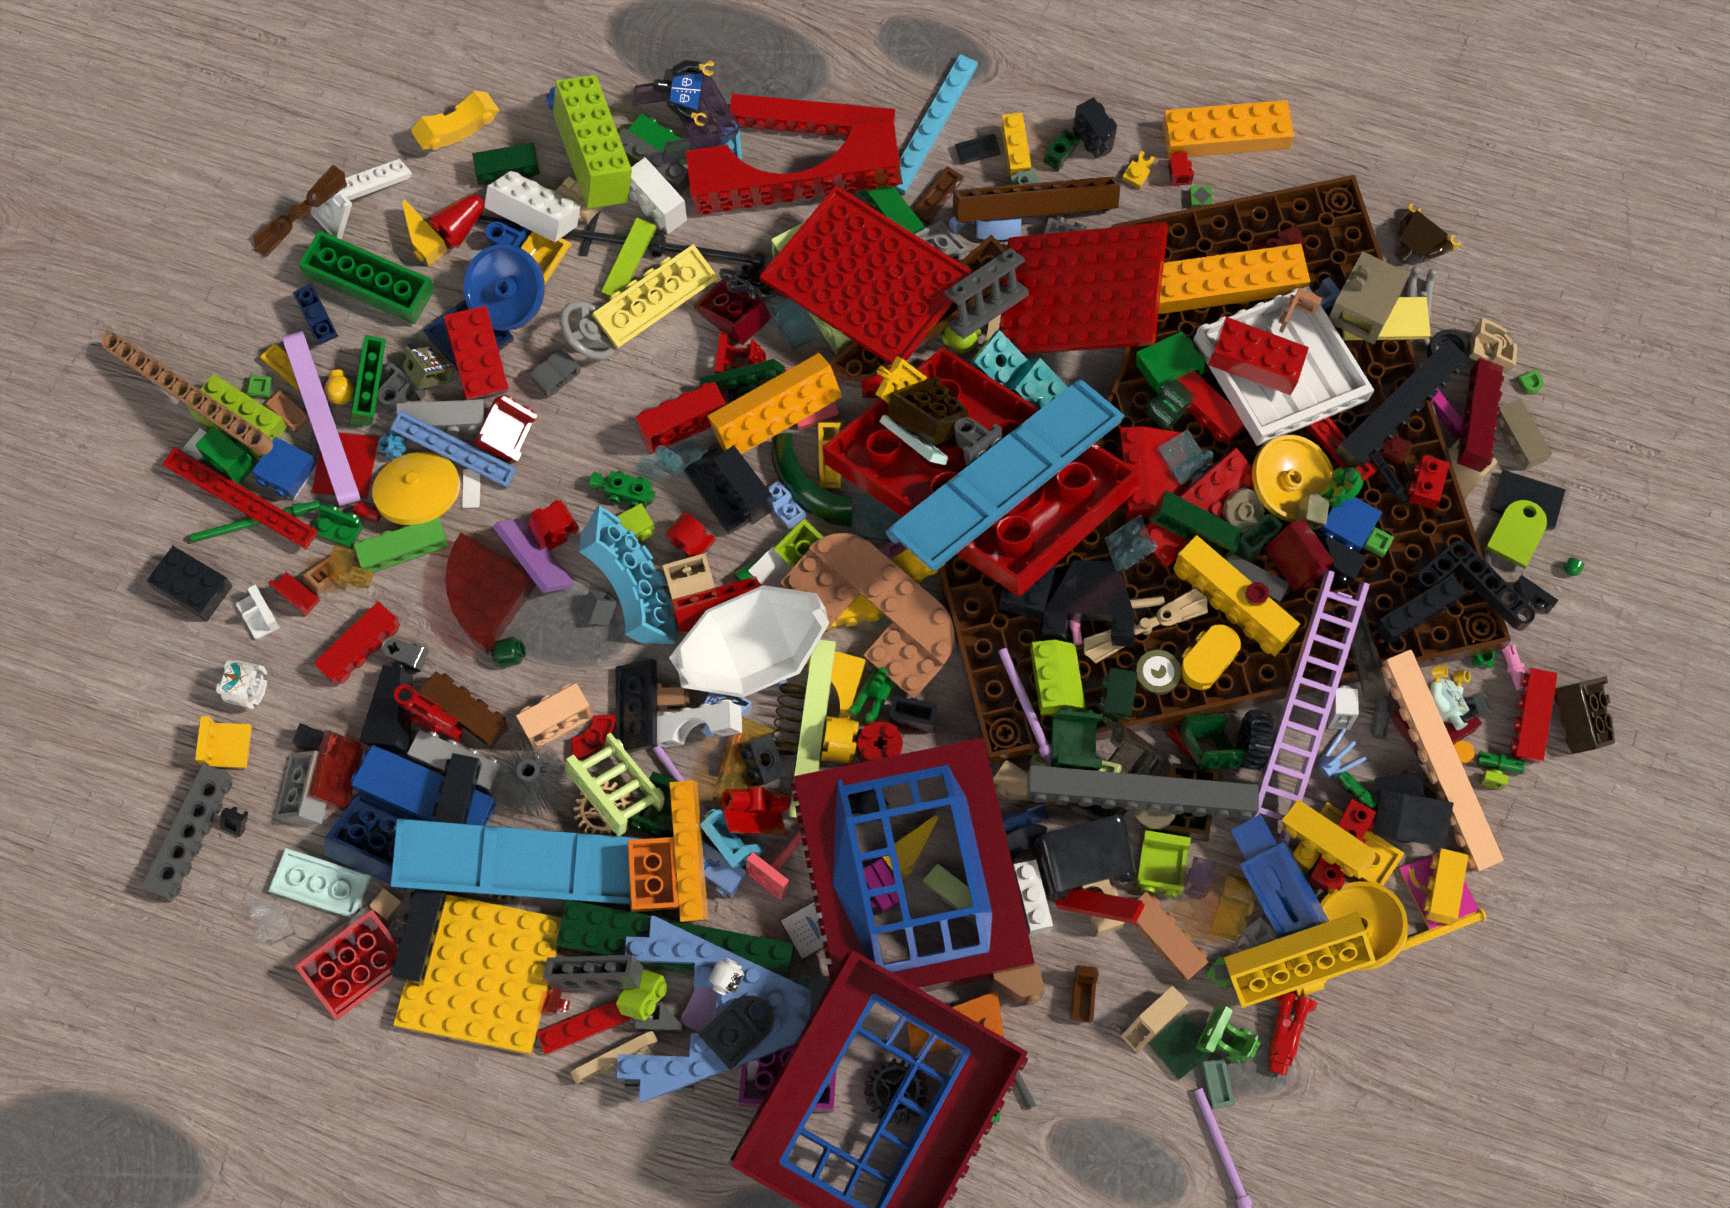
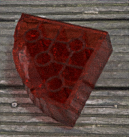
[445,532,536,655]

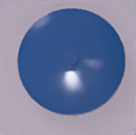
[463,244,545,331]

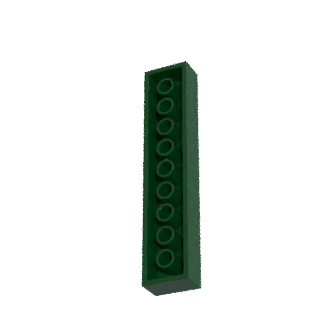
[556,900,794,979]

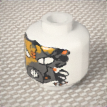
[709,958,744,995]

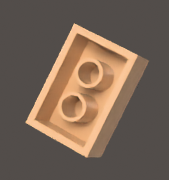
[516,683,593,749]

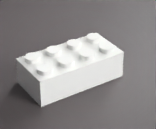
[484,171,581,242]

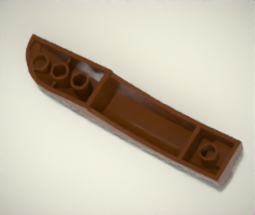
[829,234,1020,381]

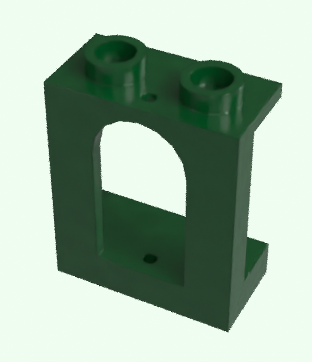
[1179,714,1247,770]

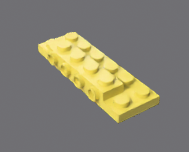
[592,244,718,349]

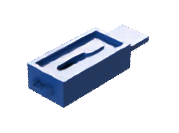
[1230,814,1329,938]

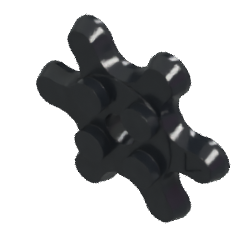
[719,265,786,302]

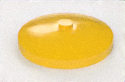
[1252,435,1333,522]
[372,452,460,525]
[1320,881,1408,971]

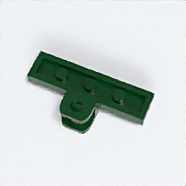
[699,359,785,395]

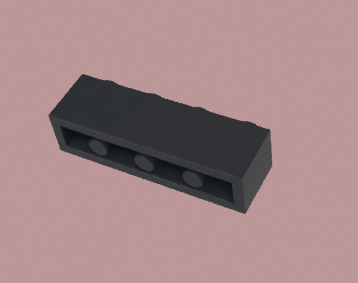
[1375,575,1466,646]

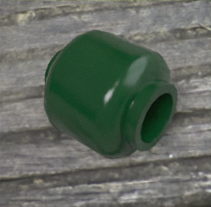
[491,637,526,668]

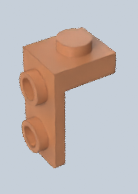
[1278,288,1323,333]

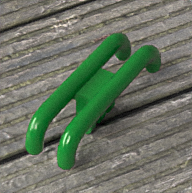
[849,666,895,724]

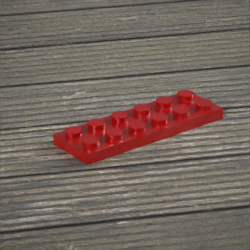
[1137,448,1255,567]

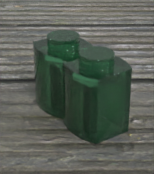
[1146,379,1196,430]
[1237,513,1282,561]

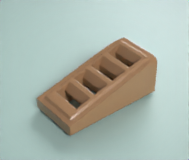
[303,551,352,596]

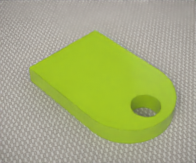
[1485,500,1547,569]

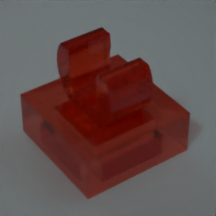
[542,988,570,1016]

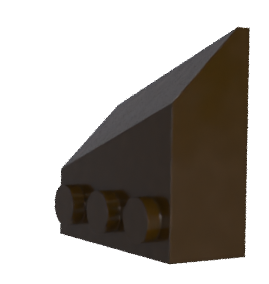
[887,376,969,446]
[1555,676,1615,754]
[1141,763,1219,842]

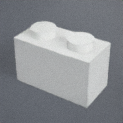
[1327,686,1359,730]

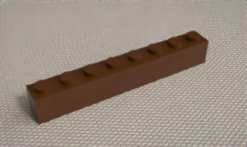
[952,177,1121,223]

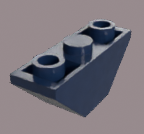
[293,283,338,345]

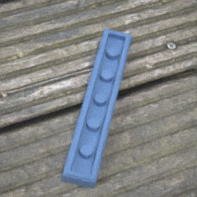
[390,410,517,488]

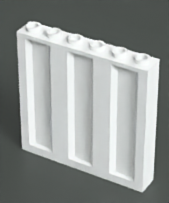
[1193,286,1374,446]

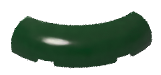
[771,433,853,527]

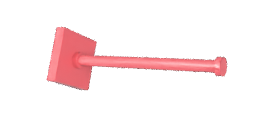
[746,827,803,901]

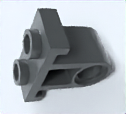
[377,362,426,413]
[954,417,1002,466]

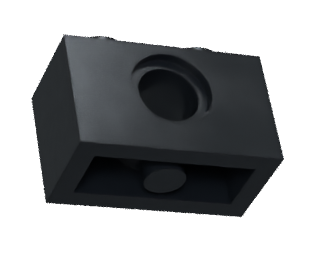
[738,733,786,787]

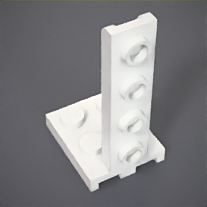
[310,159,412,239]

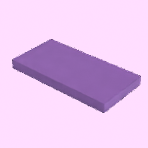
[493,518,574,593]

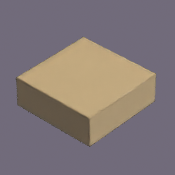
[370,888,402,921]

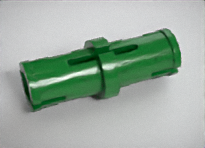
[1477,751,1525,775]

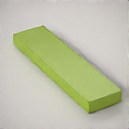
[601,218,657,297]

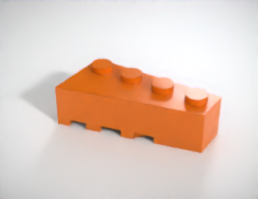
[907,990,1004,1055]

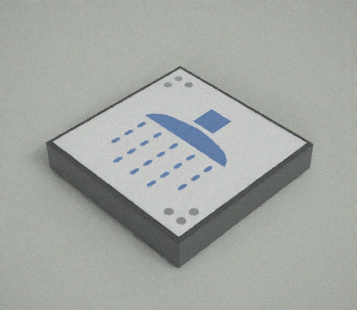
[779,901,827,961]

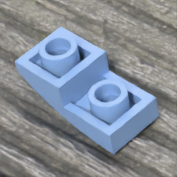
[975,217,1022,240]
[767,480,806,529]

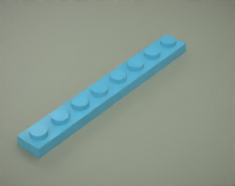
[895,54,978,195]

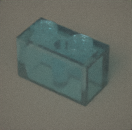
[772,300,815,350]

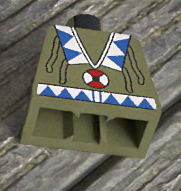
[403,343,456,389]

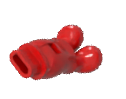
[1268,992,1318,1076]

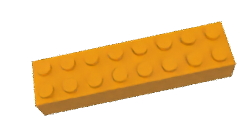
[1158,244,1311,314]

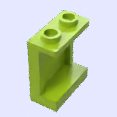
[1136,830,1191,898]

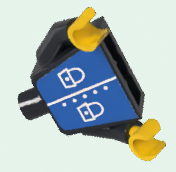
[653,60,714,126]

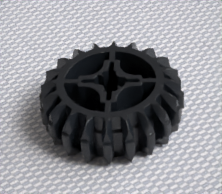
[1236,709,1275,771]
[864,1058,928,1124]

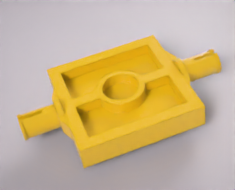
[875,357,927,404]

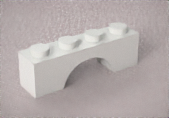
[657,700,742,748]

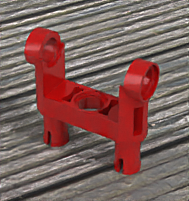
[394,684,464,743]

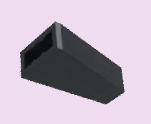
[359,664,413,752]

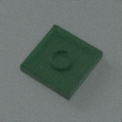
[1148,1014,1215,1081]

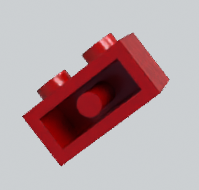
[1408,455,1450,510]

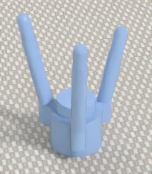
[1317,729,1367,779]

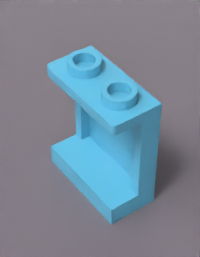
[700,809,766,868]

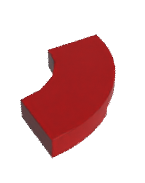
[571,714,616,761]

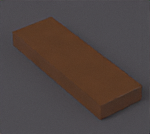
[912,166,964,225]

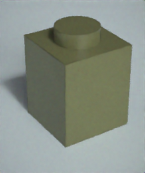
[1296,493,1329,530]

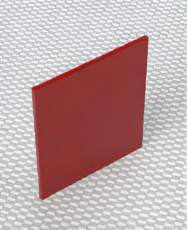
[312,432,379,499]

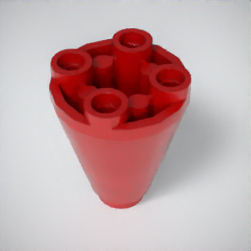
[428,193,485,249]

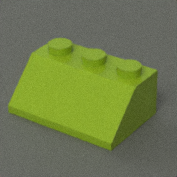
[773,519,823,568]
[1030,640,1086,715]

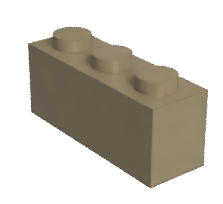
[1496,398,1552,470]

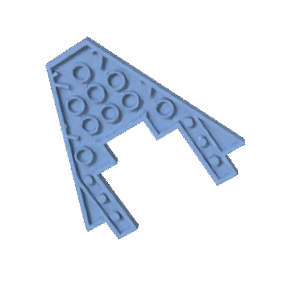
[616,916,811,1103]

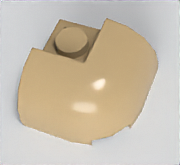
[1468,317,1517,373]

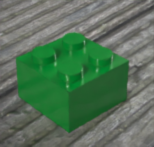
[195,426,254,485]

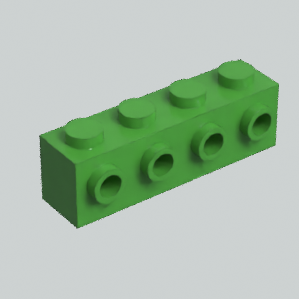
[354,517,449,575]

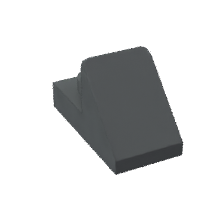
[635,1002,684,1034]

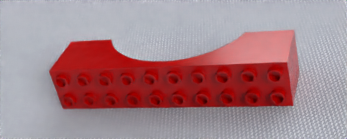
[686,120,903,215]

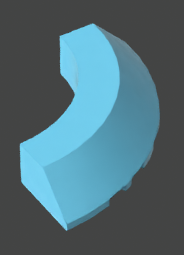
[579,505,676,644]

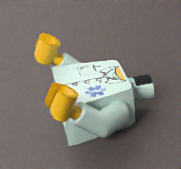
[1427,665,1470,730]

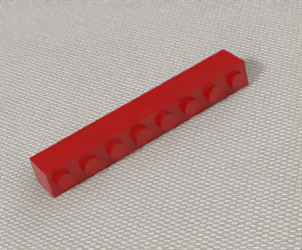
[729,94,895,138]

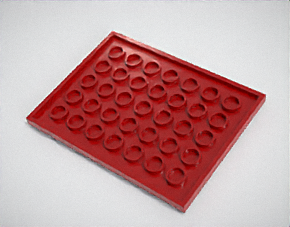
[760,185,974,365]
[997,222,1168,357]

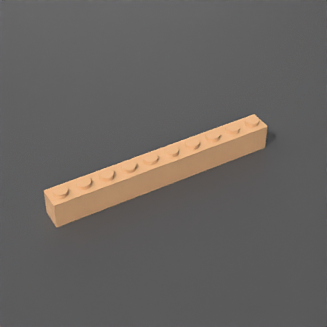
[1381,650,1504,872]

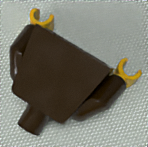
[1397,204,1462,264]

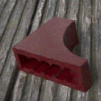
[1391,707,1482,764]

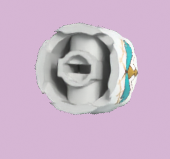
[216,660,267,709]

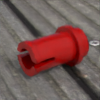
[352,502,382,523]

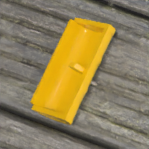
[521,231,572,285]

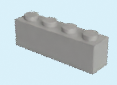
[397,399,486,436]
[407,730,503,795]

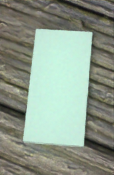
[268,848,372,918]

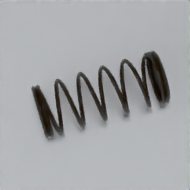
[772,683,807,755]

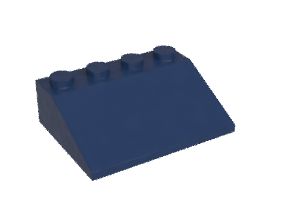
[324,792,424,891]

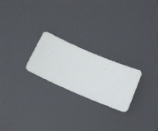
[462,469,480,508]

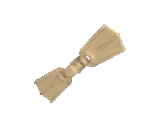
[1084,588,1208,663]

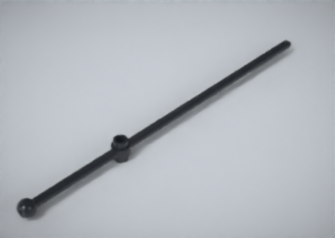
[476,215,766,268]

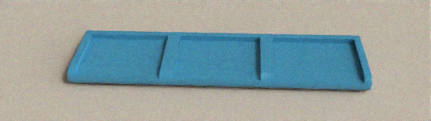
[886,379,1124,571]
[391,819,648,905]

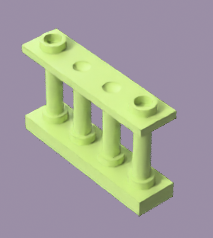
[565,733,665,836]

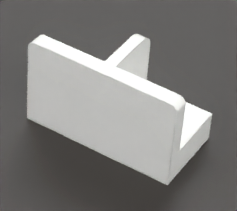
[236,585,280,640]

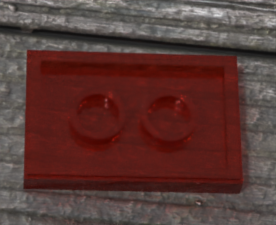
[308,730,364,810]

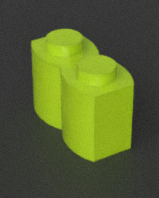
[616,970,668,1021]

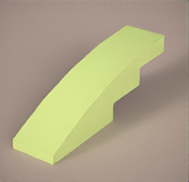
[923,864,977,928]

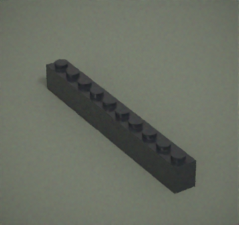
[390,753,482,986]

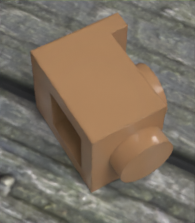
[657,683,690,711]

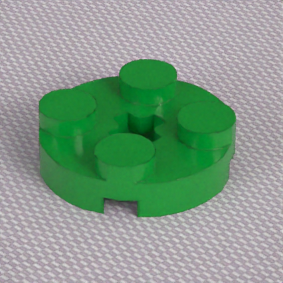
[1320,467,1363,508]

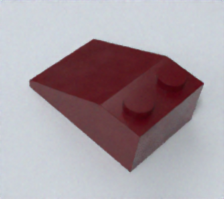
[693,279,772,345]

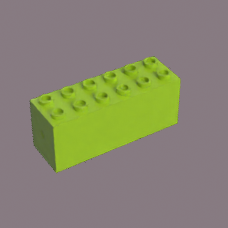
[553,75,632,209]

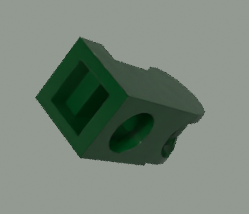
[1043,129,1081,171]

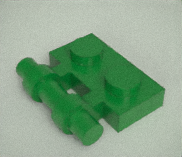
[1337,770,1379,810]

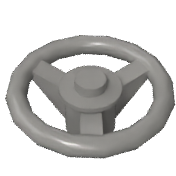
[560,301,617,360]

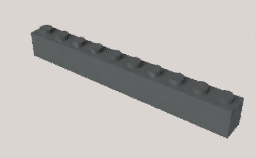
[1026,765,1259,820]

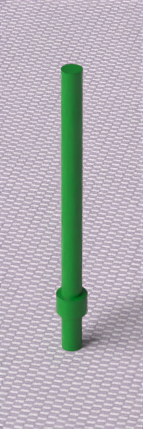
[190,500,320,542]

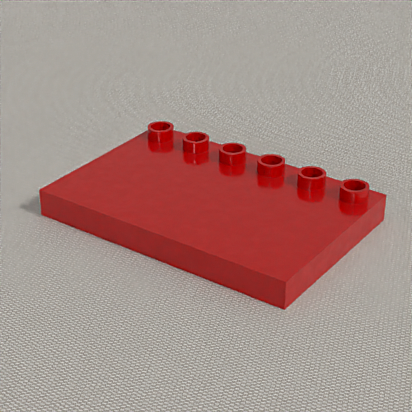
[822,347,1139,597]

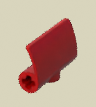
[722,787,790,835]

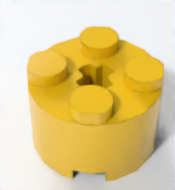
[820,716,859,765]

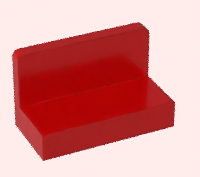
[268,572,321,617]

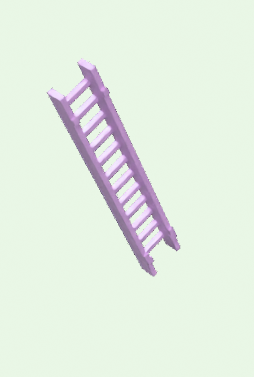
[1237,571,1370,853]

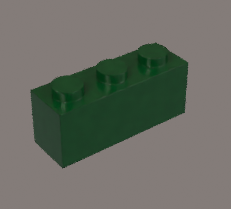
[472,142,540,185]

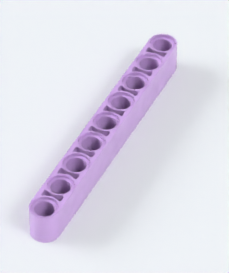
[282,331,361,507]

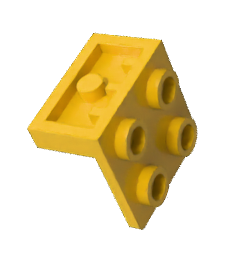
[195,716,252,769]

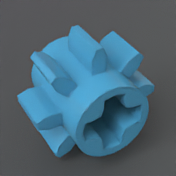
[379,431,407,459]

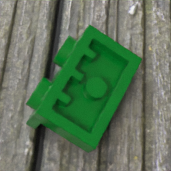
[313,504,363,549]

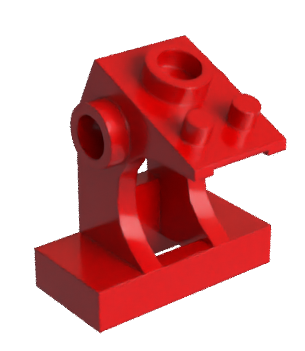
[715,333,767,374]

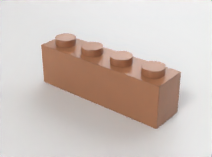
[1133,892,1209,984]

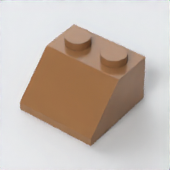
[990,965,1045,1006]

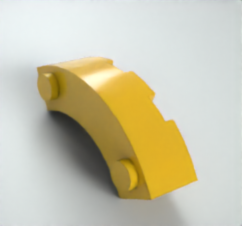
[411,91,500,150]

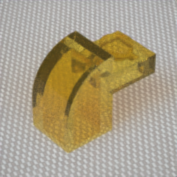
[327,545,374,591]

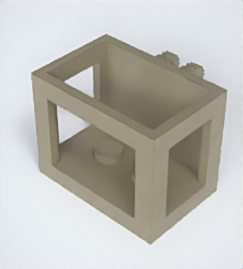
[1329,251,1410,344]

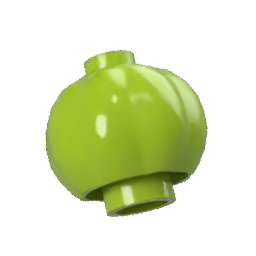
[941,326,982,353]

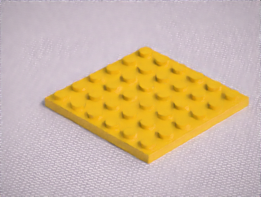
[393,895,562,1055]

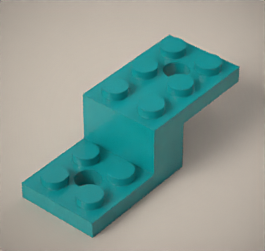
[971,330,1068,409]

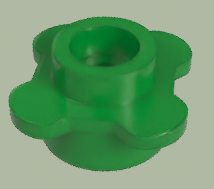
[1472,651,1496,668]

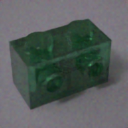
[1099,668,1138,722]

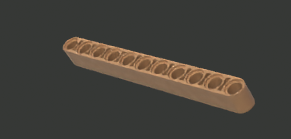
[101,332,273,455]

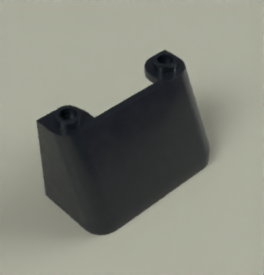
[1031,814,1136,901]

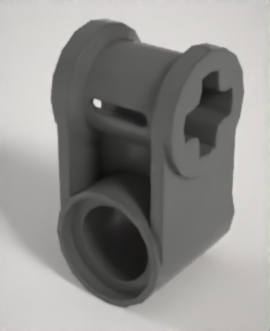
[383,639,429,672]

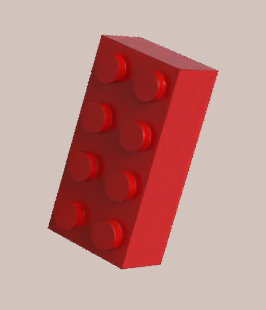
[443,306,509,400]
[1208,317,1309,396]
[636,382,726,455]

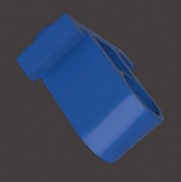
[485,222,531,248]

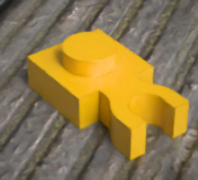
[1122,151,1155,189]

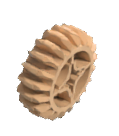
[573,781,634,836]

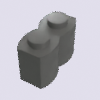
[530,348,581,398]

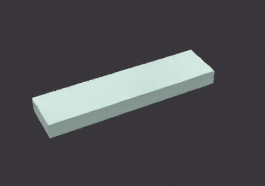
[880,415,949,465]

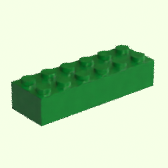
[298,230,435,325]

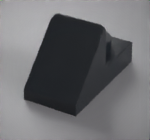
[1514,575,1558,614]

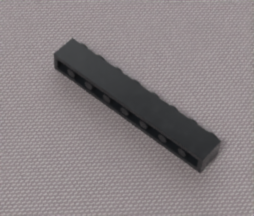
[1334,339,1468,468]

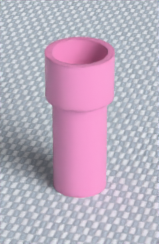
[1069,620,1083,645]

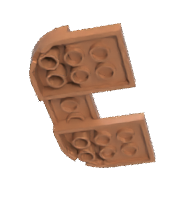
[780,533,955,698]

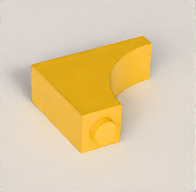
[806,651,866,719]

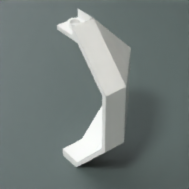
[669,585,829,698]

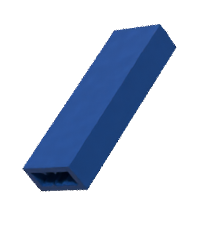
[351,745,497,826]

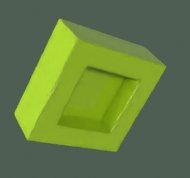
[1480,769,1509,790]

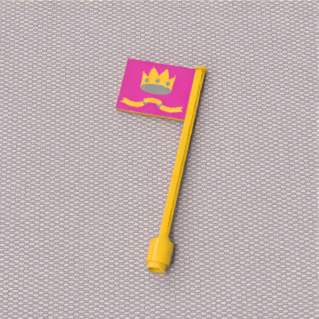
[1293,849,1486,997]

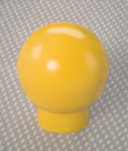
[324,370,354,405]

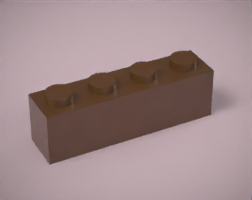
[419,671,508,749]

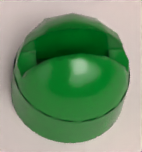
[1565,558,1585,576]

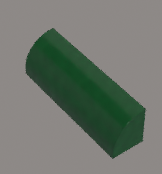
[1149,490,1242,560]

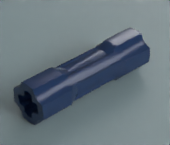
[1002,802,1048,833]

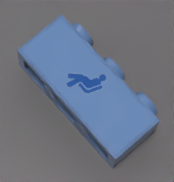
[702,841,747,898]

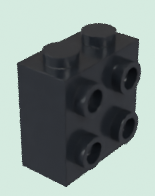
[1073,97,1117,158]

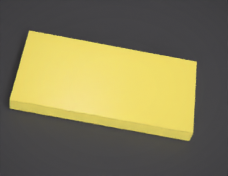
[1341,297,1431,340]

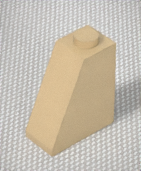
[1121,986,1189,1053]

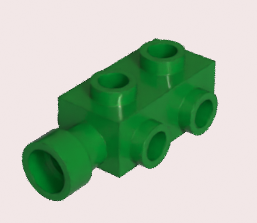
[589,471,656,508]

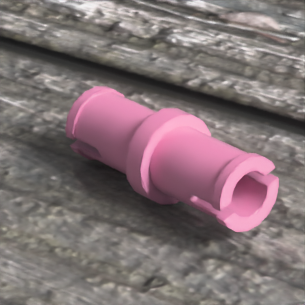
[1502,645,1525,691]

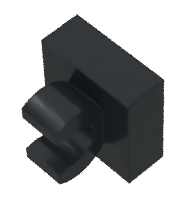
[220,806,248,837]

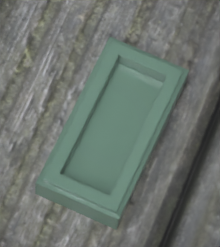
[1201,1058,1235,1110]

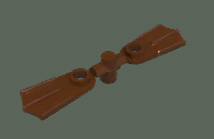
[252,165,347,257]

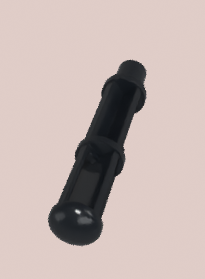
[1369,452,1410,504]

